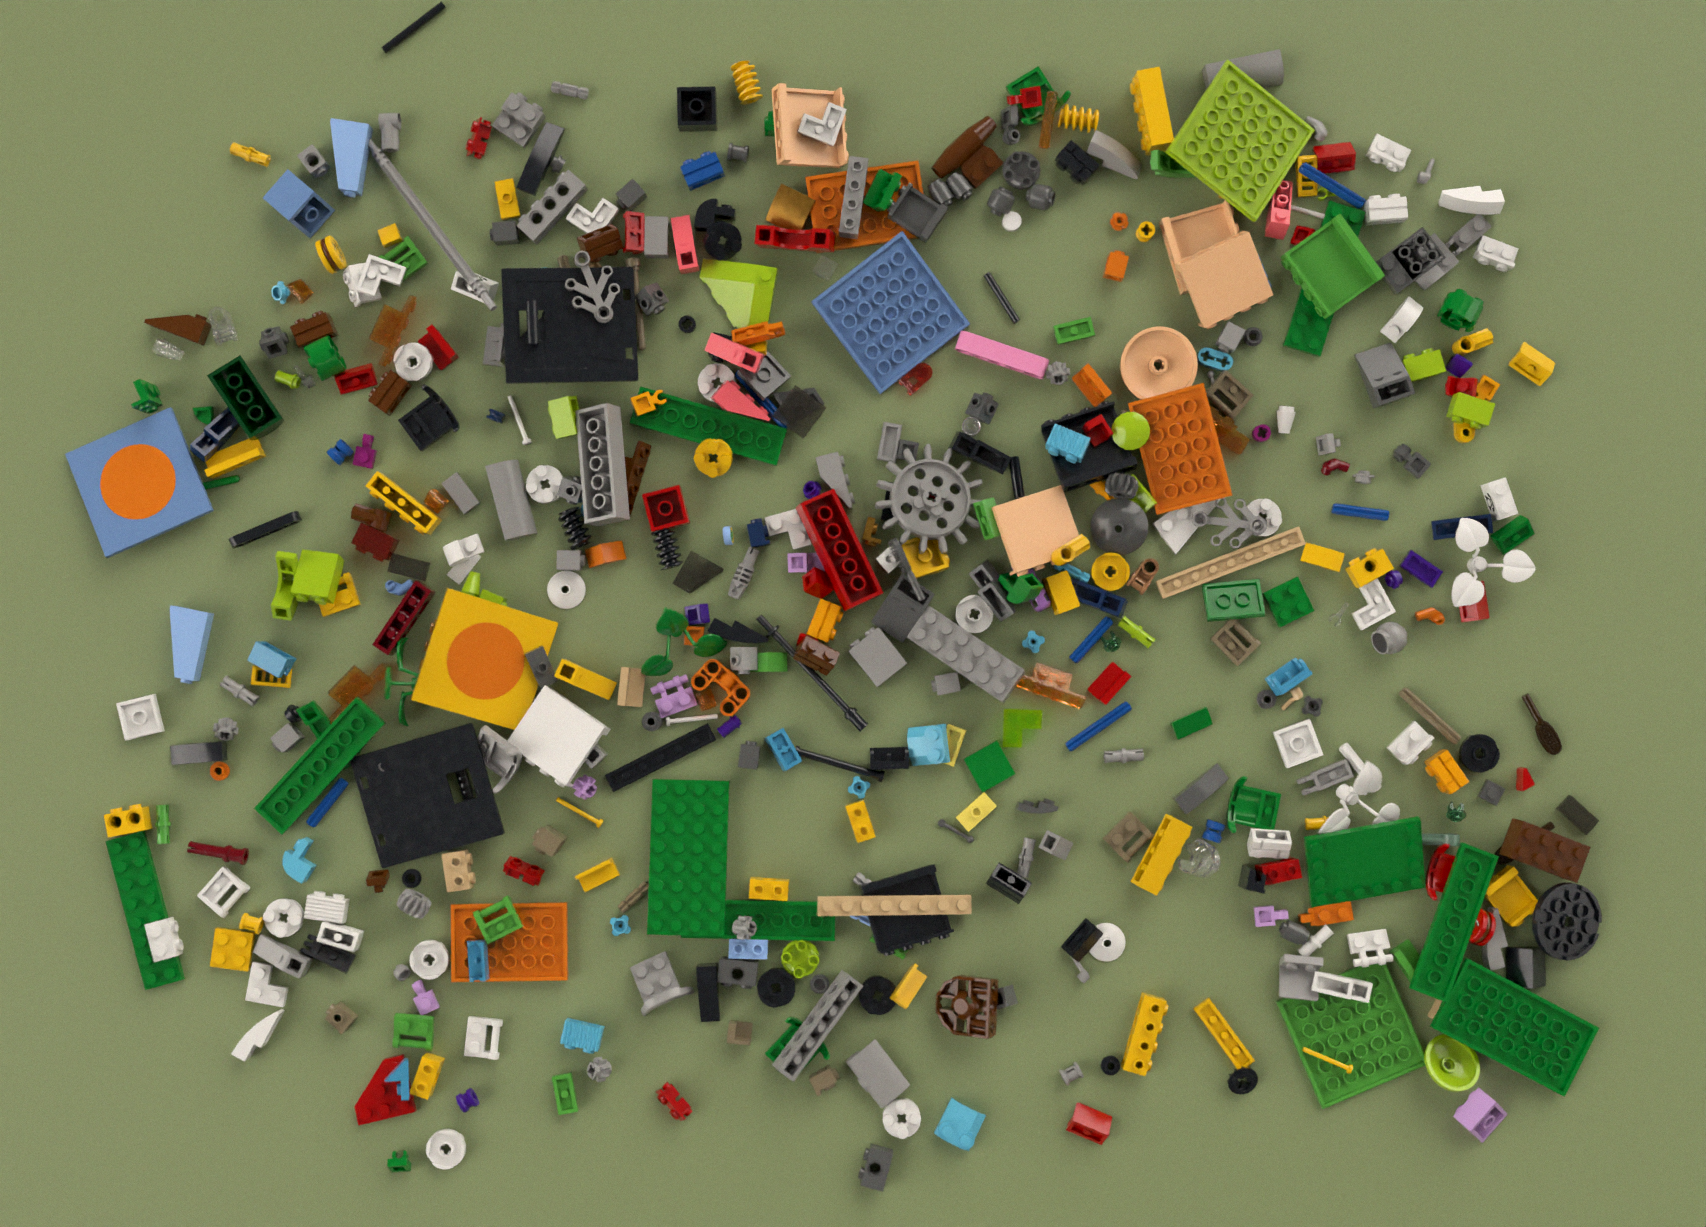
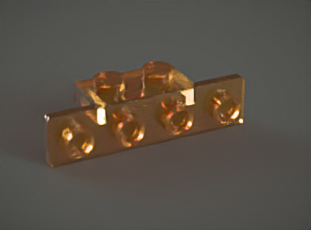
[368,295,417,367]
[1210,406,1250,455]
[1016,662,1086,709]
[328,663,387,724]

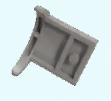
[477,725,522,794]
[630,951,695,1016]

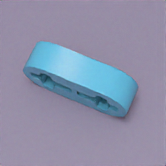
[1196,348,1233,372]

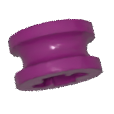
[1252,424,1271,442]

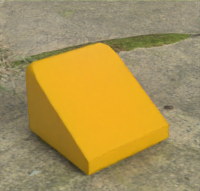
[378,223,403,248]

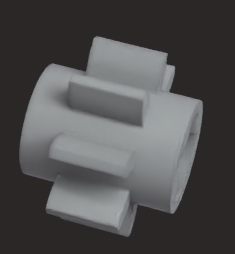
[1046,361,1070,385]
[213,718,239,741]
[732,916,756,940]
[587,1057,612,1082]

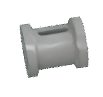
[1059,1062,1084,1086]

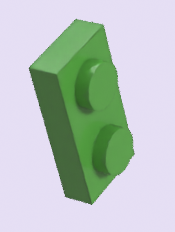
[1053,317,1095,345]
[552,1072,579,1115]

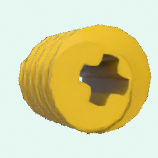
[731,61,763,105]
[1058,104,1099,133]

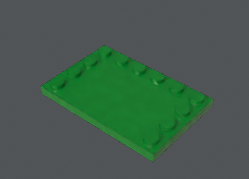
[1304,816,1425,908]

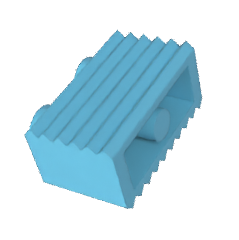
[1045,424,1090,463]
[560,1018,605,1054]

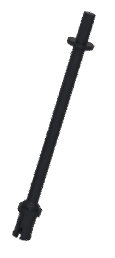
[756,614,869,732]

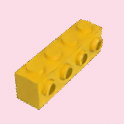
[365,471,442,535]
[1130,814,1192,896]
[1121,992,1168,1076]

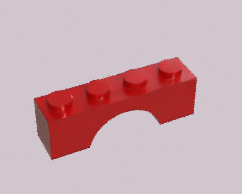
[754,225,836,253]

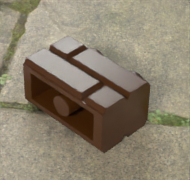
[577,224,624,263]
[290,311,338,350]
[368,370,412,416]
[793,635,840,676]

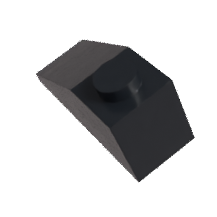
[696,963,720,1022]

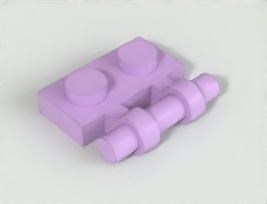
[650,674,698,718]

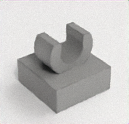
[1316,433,1341,456]

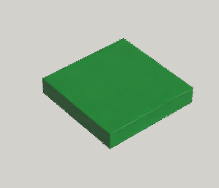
[963,740,1016,793]

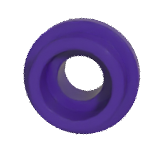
[803,481,821,499]
[1385,570,1403,589]

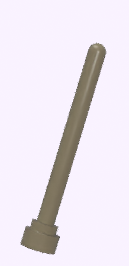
[625,258,646,351]

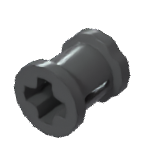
[727,143,749,163]

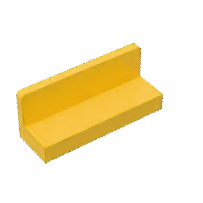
[204,438,266,479]

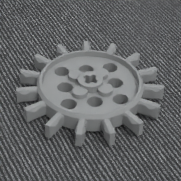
[875,444,983,554]

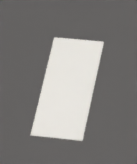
[447,555,481,585]

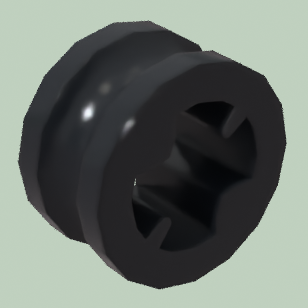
[678,315,696,333]

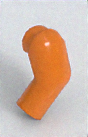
[1415,607,1445,625]

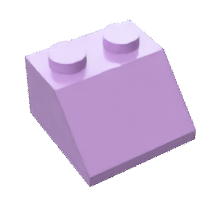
[1453,1087,1508,1143]

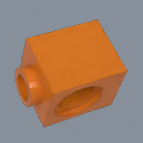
[1103,250,1129,282]

